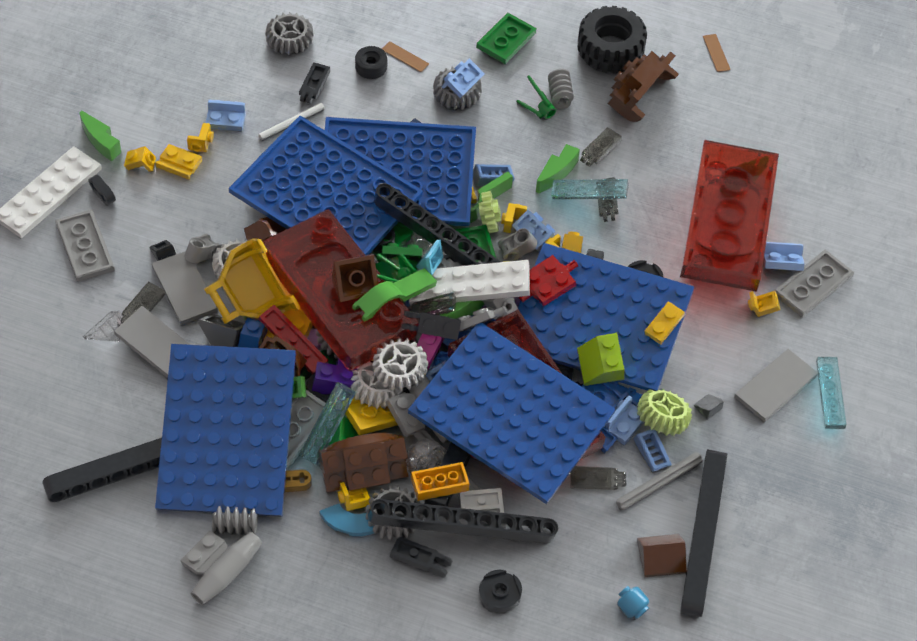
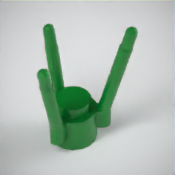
[516,75,557,119]
[377,254,418,283]

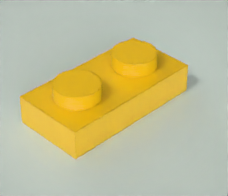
[645,301,685,345]

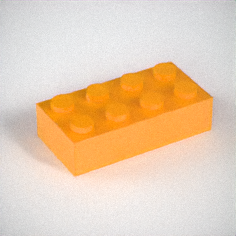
[411,462,470,501]

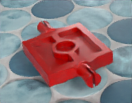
[519,255,578,306]

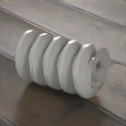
[548,69,574,109]
[212,506,257,535]

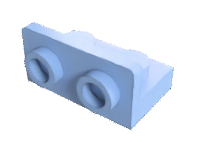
[441,58,484,98]
[206,100,246,131]
[512,210,556,252]
[763,242,804,271]
[605,396,644,445]

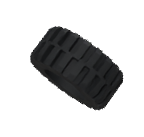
[577,5,647,73]

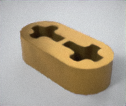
[285,470,312,492]

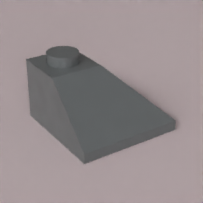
[198,314,245,347]

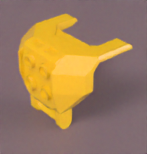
[204,238,300,324]

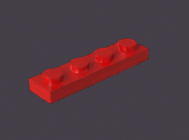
[259,305,329,375]

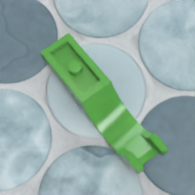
[449,172,513,226]
[352,268,437,322]

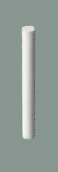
[258,103,325,141]

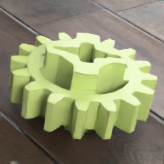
[479,191,502,233]

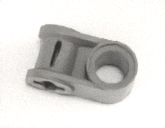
[498,228,537,261]
[184,234,221,263]

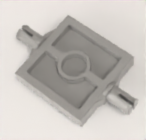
[445,306,508,339]

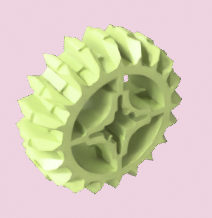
[637,388,692,436]

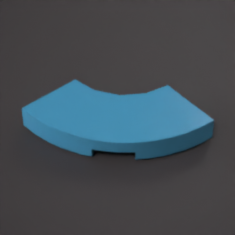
[319,503,374,536]

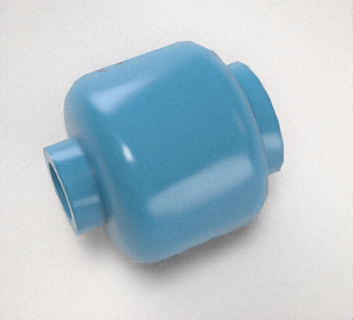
[617,586,649,619]

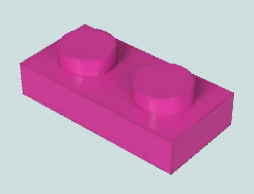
[417,334,444,372]

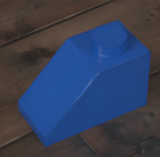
[238,318,267,348]

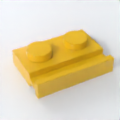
[155,144,202,180]

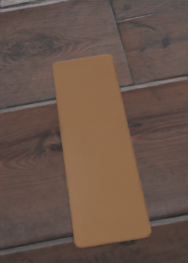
[703,34,730,72]
[382,41,429,72]

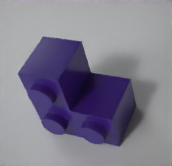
[312,349,360,399]

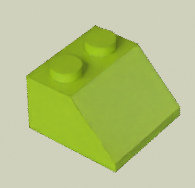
[577,333,624,386]

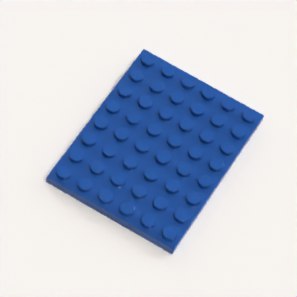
[229,116,423,261]
[325,117,476,226]
[506,243,694,391]
[408,323,616,505]
[155,344,296,517]

